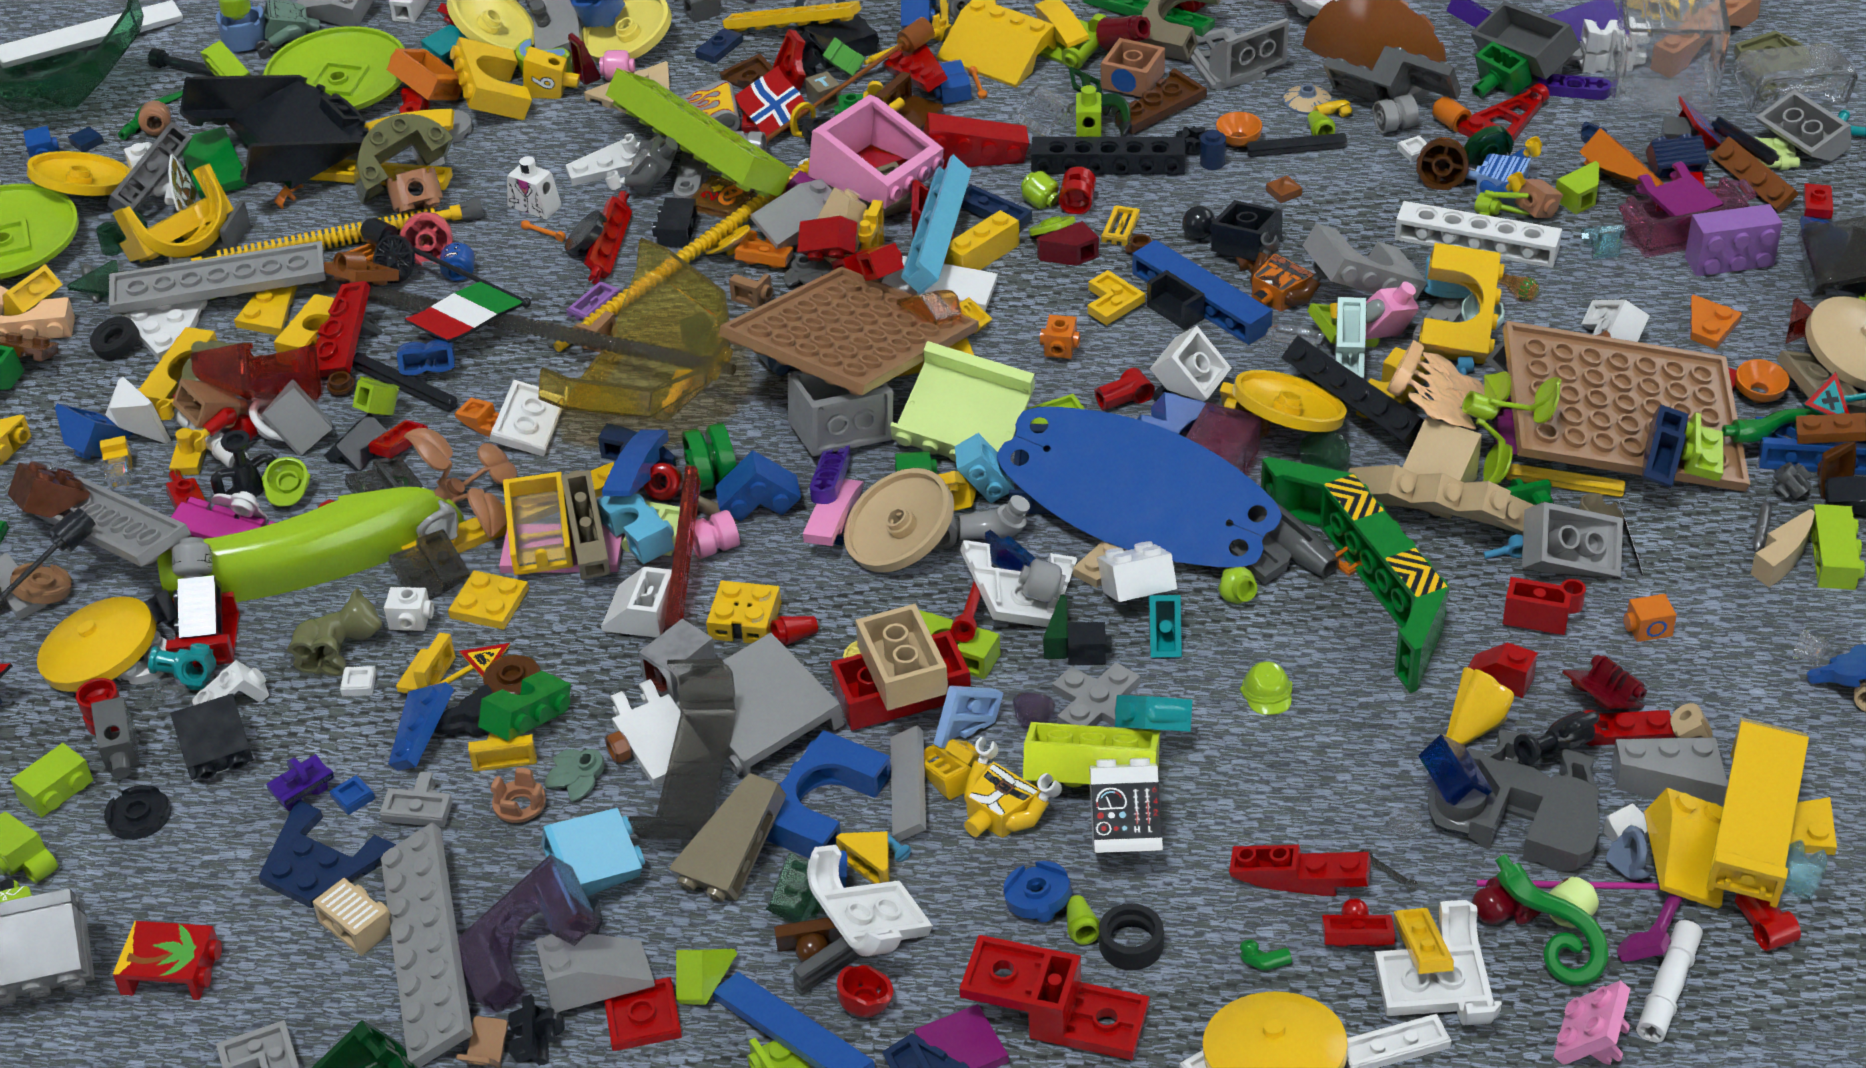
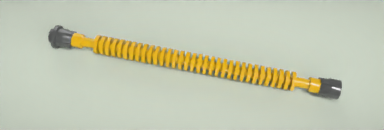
[164,198,483,265]

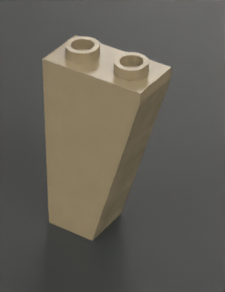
[561,470,611,580]
[669,773,786,902]

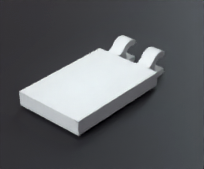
[610,679,712,787]

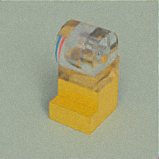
[100,436,133,489]

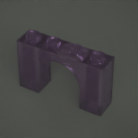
[458,854,599,1012]

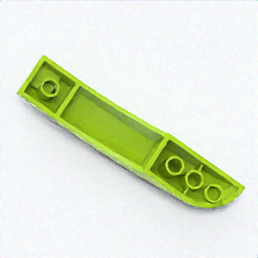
[157,487,465,602]

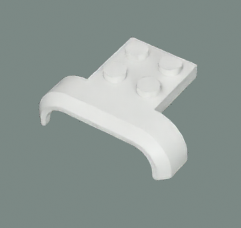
[807,845,933,956]
[1374,900,1502,1025]

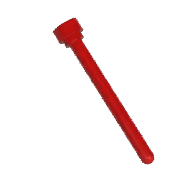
[950,581,981,642]

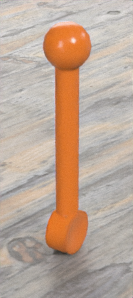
[968,66,987,99]
[521,220,566,242]

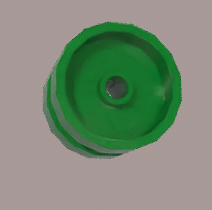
[682,422,737,493]

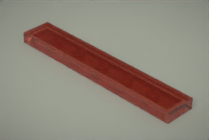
[665,466,701,631]

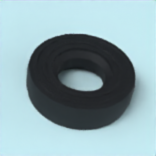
[90,316,140,360]

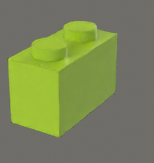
[10,743,94,818]

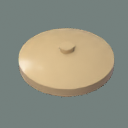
[1805,296,1866,390]
[844,468,954,572]

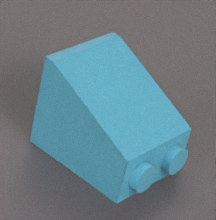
[541,807,645,901]

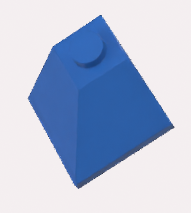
[55,403,133,459]

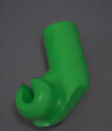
[1239,939,1292,971]

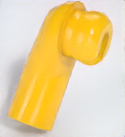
[1313,99,1353,117]

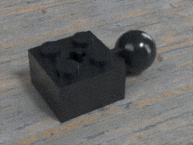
[1182,200,1283,262]

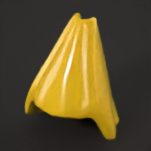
[1445,667,1514,749]

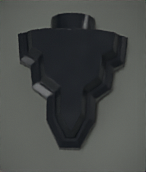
[434,684,493,734]

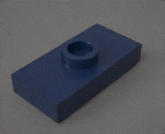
[695,28,743,64]

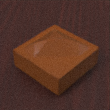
[1266,175,1302,203]

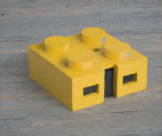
[706,580,781,643]

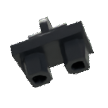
[800,30,823,77]
[508,994,565,1066]

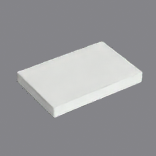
[489,380,567,456]

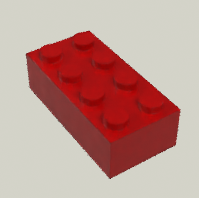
[830,630,971,731]

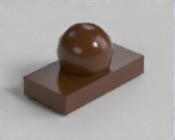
[774,917,842,962]

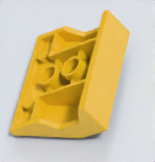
[936,0,1056,88]

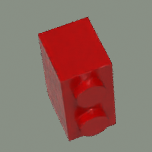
[797,216,857,261]

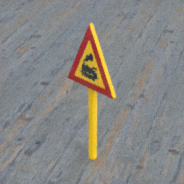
[438,643,510,684]

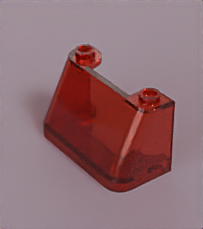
[191,343,321,401]

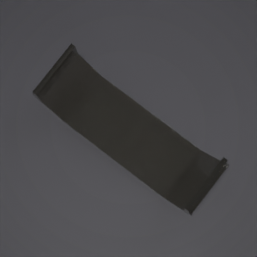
[628,659,737,839]

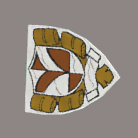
[153,154,197,211]

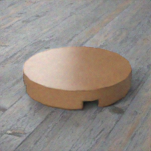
[10,562,72,604]

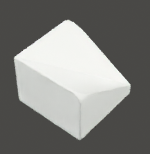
[1603,803,1650,844]

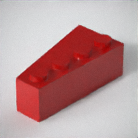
[923,112,1029,169]

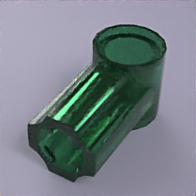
[96,211,148,256]

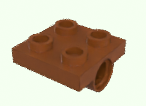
[324,252,399,285]

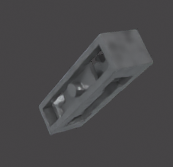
[107,121,193,213]

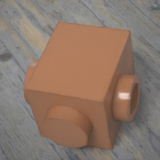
[1514,179,1563,218]

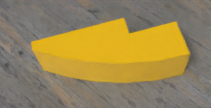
[1034,0,1090,48]

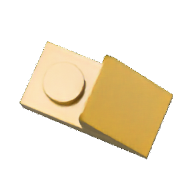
[937,471,977,511]

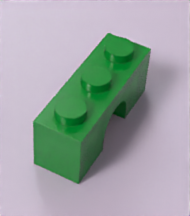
[478,670,571,741]

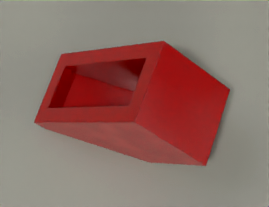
[1468,642,1538,698]

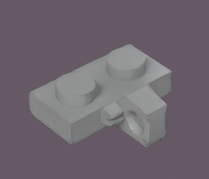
[380,772,453,827]

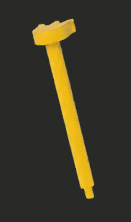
[863,14,952,65]

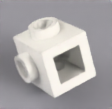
[384,587,434,631]

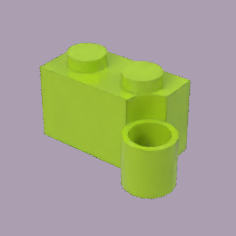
[0,811,59,884]

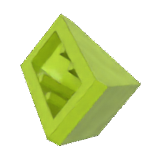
[676,949,738,1005]

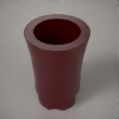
[1096,15,1151,51]

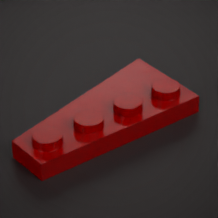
[296,281,371,379]

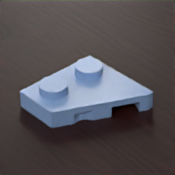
[933,686,1003,748]

